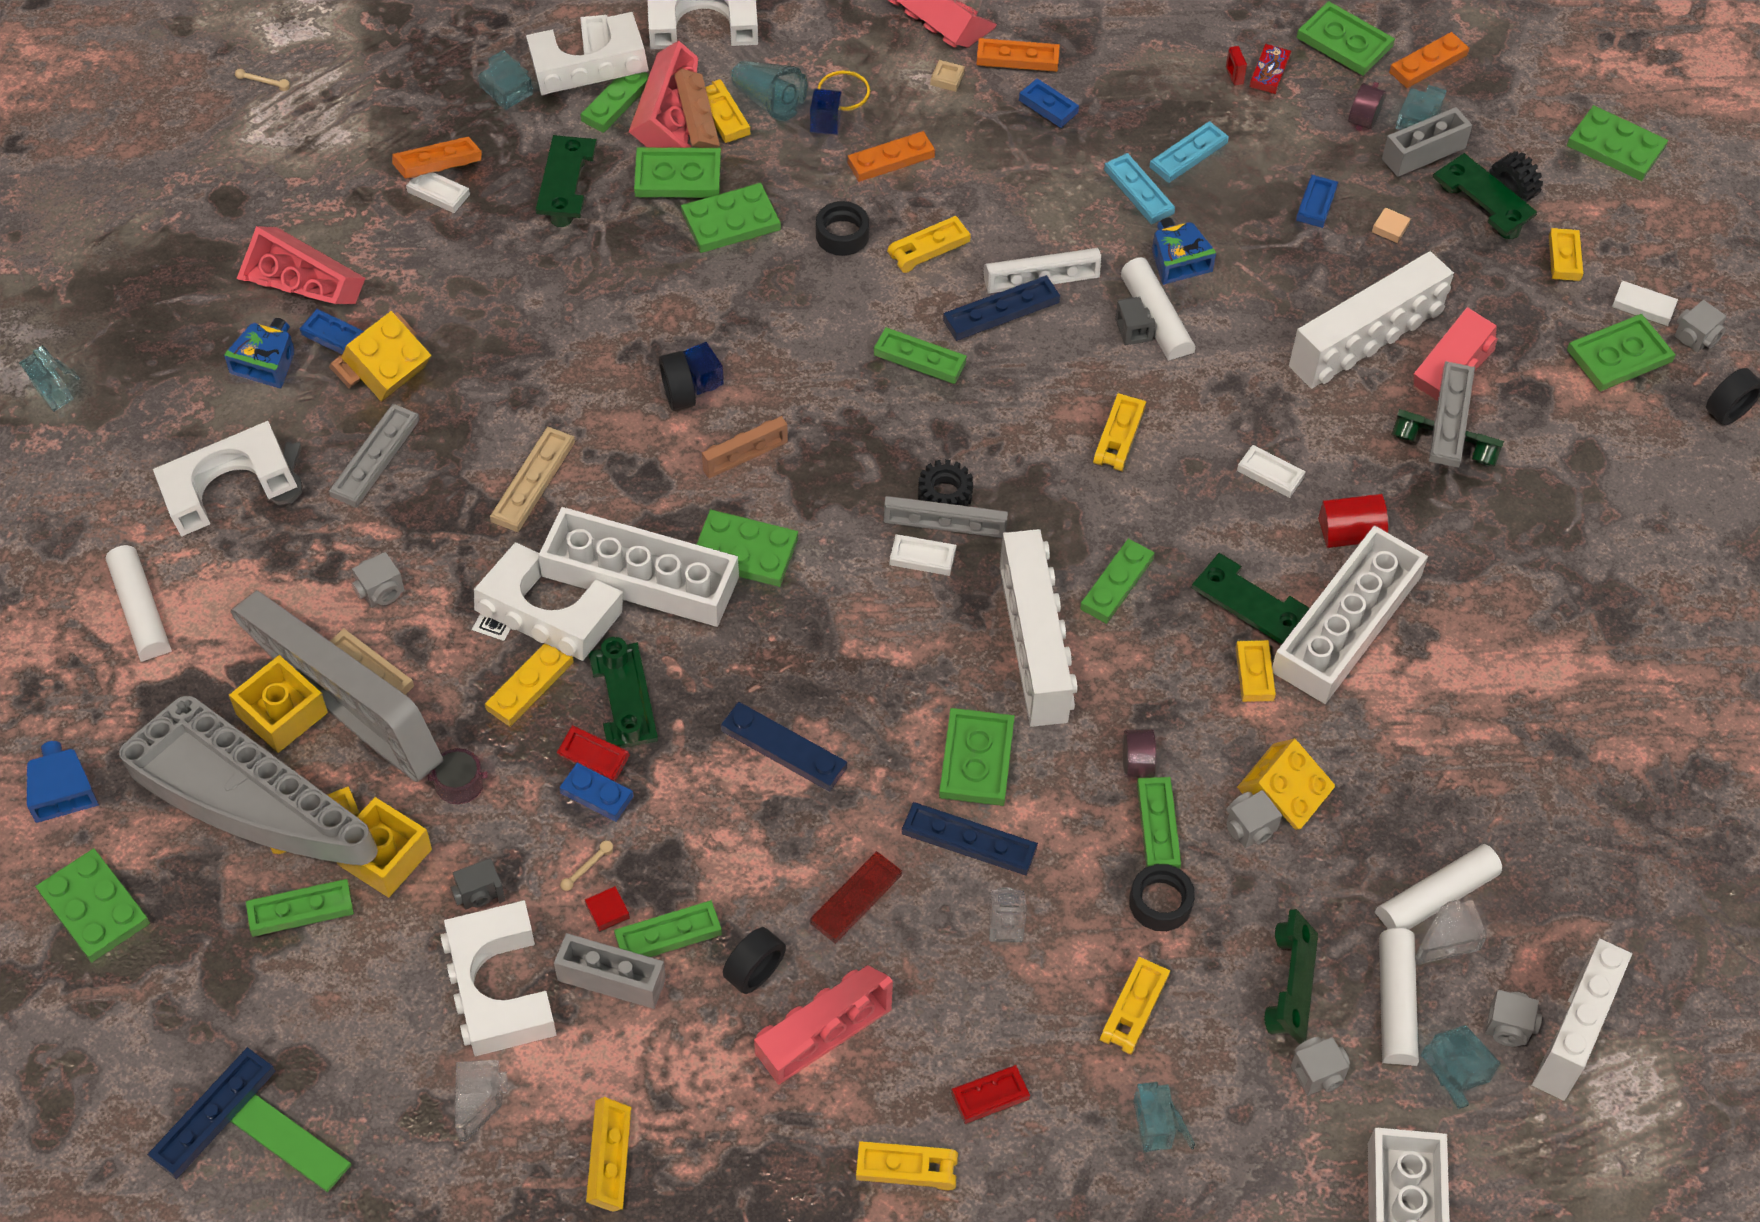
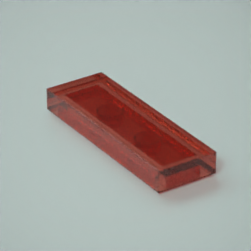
[810,851,902,944]

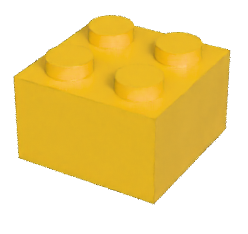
[341,311,431,402]
[229,655,328,753]
[337,797,432,898]

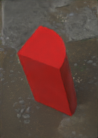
[1318,494,1388,548]

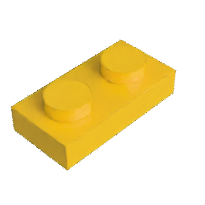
[1549,228,1583,281]
[1235,640,1276,702]

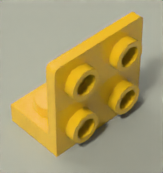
[1237,738,1335,830]

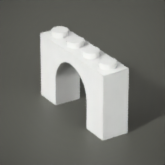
[648,0,758,49]
[526,12,649,95]
[153,421,297,537]
[474,542,623,661]
[440,900,557,1056]
[1532,938,1632,1101]

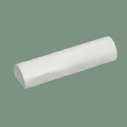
[984,248,1101,294]
[1121,257,1195,361]
[106,545,172,662]
[1375,844,1502,930]
[1379,928,1419,1066]

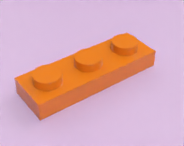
[1389,32,1469,88]
[976,38,1060,72]
[847,131,935,182]
[392,136,482,179]

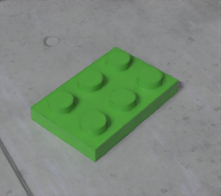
[1296,1,1395,76]
[1567,105,1668,181]
[634,147,721,198]
[681,183,781,253]
[1567,314,1676,392]
[696,509,798,587]
[939,708,1015,806]
[35,848,150,963]

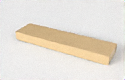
[490,426,575,532]

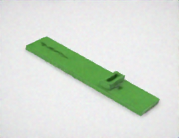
[230,1094,352,1193]

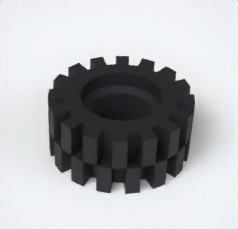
[1489,151,1543,203]
[918,459,973,506]

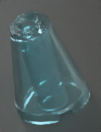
[731,61,808,121]

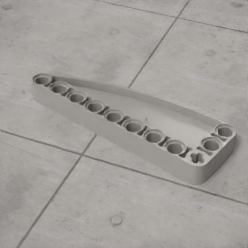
[231,590,444,782]
[119,696,378,865]

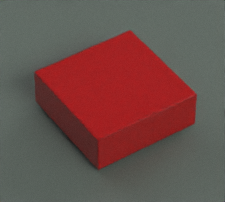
[1225,45,1247,86]
[585,886,630,932]

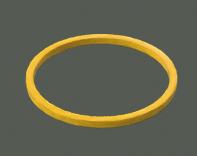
[818,70,870,111]

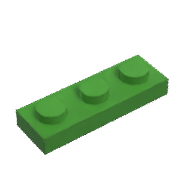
[581,72,649,133]
[874,327,967,384]
[1080,539,1155,624]
[1137,777,1181,869]
[246,879,354,937]
[614,900,722,957]

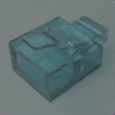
[478,50,533,110]
[1395,85,1447,130]
[19,345,80,412]
[1420,1025,1501,1109]
[1133,1082,1195,1152]

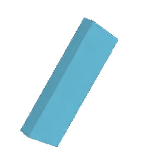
[1149,121,1229,183]
[1104,153,1175,225]

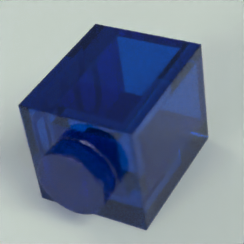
[810,89,842,135]
[682,341,724,395]

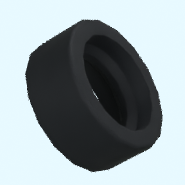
[816,201,869,256]
[659,351,696,411]
[1706,368,1760,425]
[1129,864,1195,932]
[723,927,786,994]

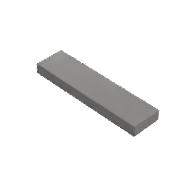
[1429,361,1475,468]
[329,404,420,508]
[884,496,1008,538]

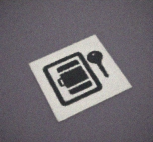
[472,614,510,641]

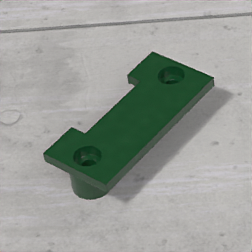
[535,135,597,227]
[1432,153,1537,239]
[1391,409,1504,467]
[1191,552,1310,644]
[589,637,658,748]
[1264,909,1318,1044]

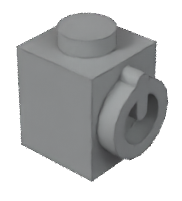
[1674,299,1727,353]
[351,552,405,608]
[1226,790,1282,848]
[1485,990,1542,1047]
[1291,1037,1350,1096]

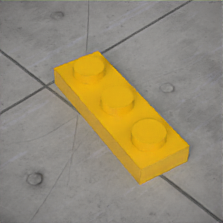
[485,643,574,727]
[586,1097,631,1212]

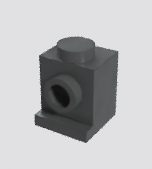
[1115,297,1156,346]
[450,858,506,910]

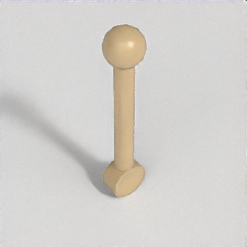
[235,69,290,91]
[560,841,613,891]

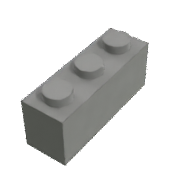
[1382,107,1472,177]
[554,933,666,1009]

